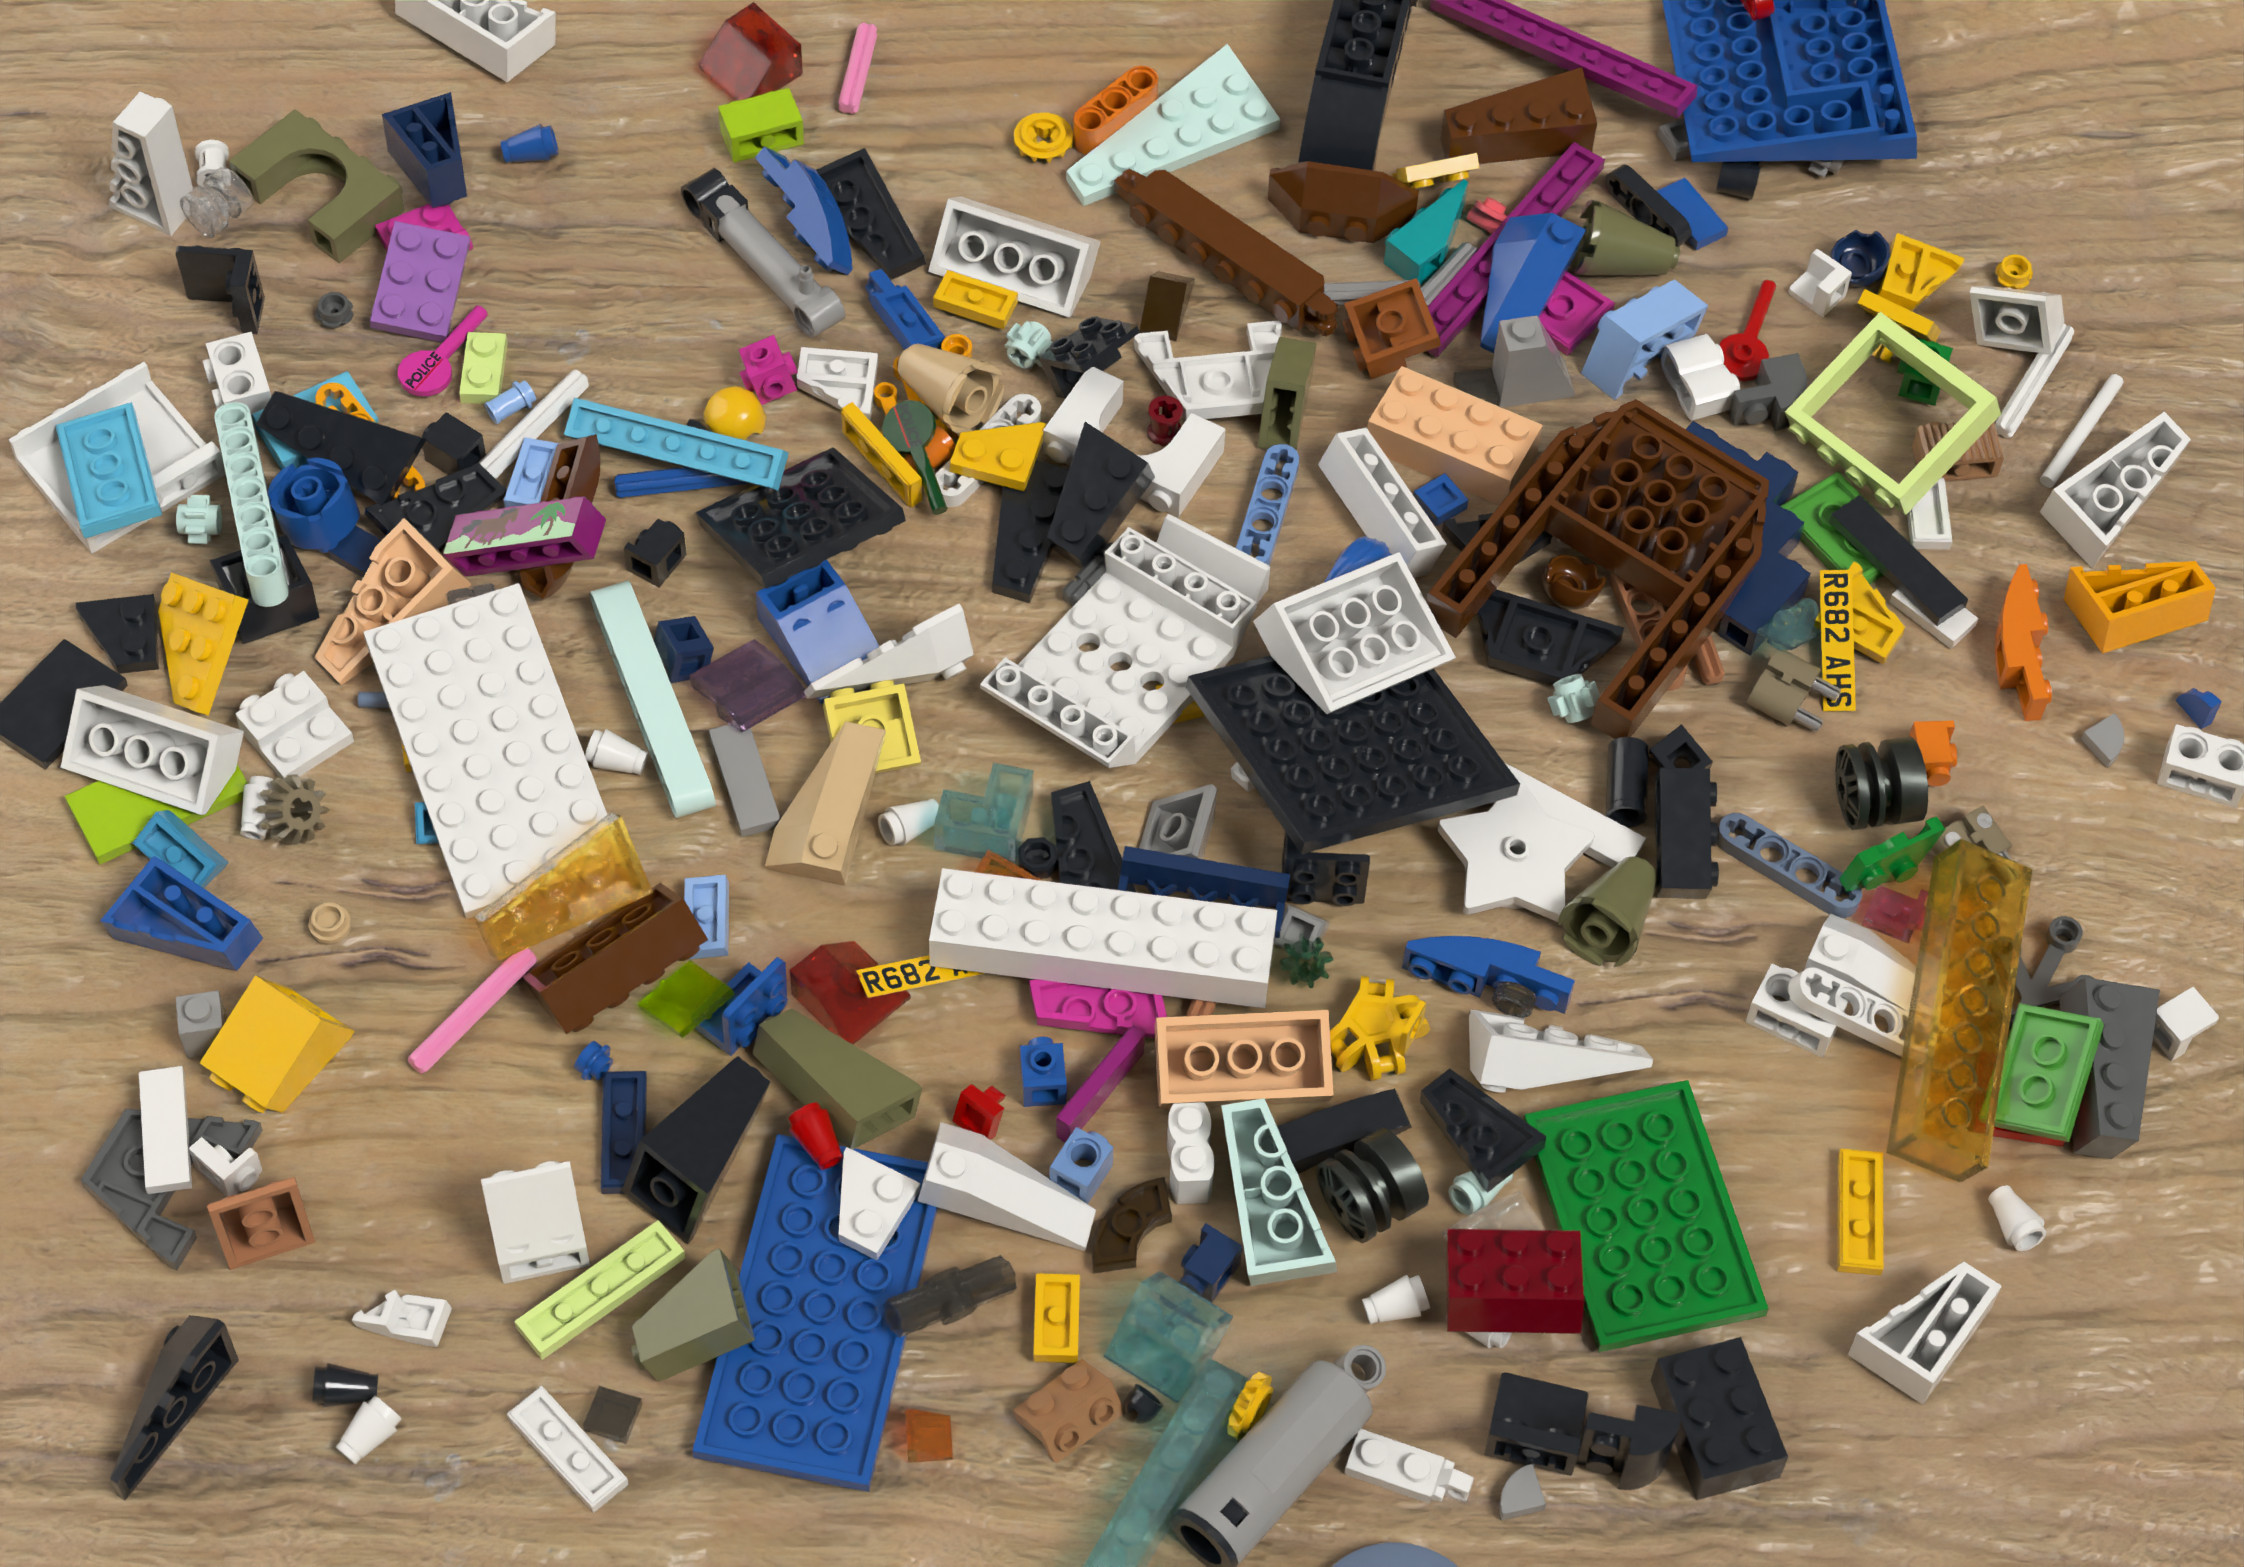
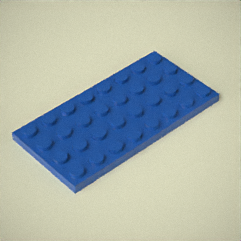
[692,1134,938,1492]

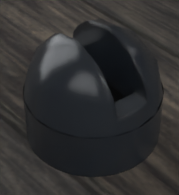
[1124,1384,1164,1423]

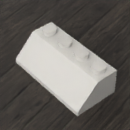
[928,196,1101,317]
[60,685,244,815]

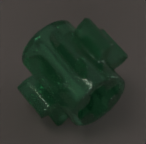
[1279,933,1333,988]

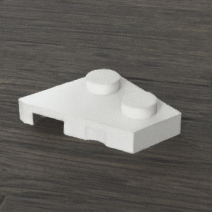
[797,347,878,421]
[839,1147,920,1260]

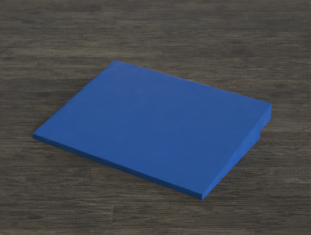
[1662,0,1917,162]

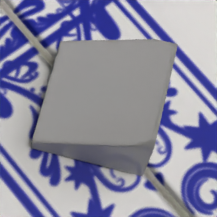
[1274,905,1330,960]

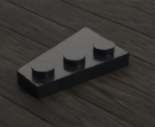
[364,463,507,552]
[1420,1069,1546,1193]

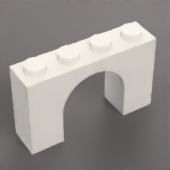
[1043,367,1226,517]

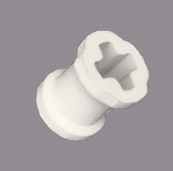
[195,140,230,190]

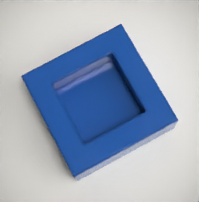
[1413,474,1469,527]

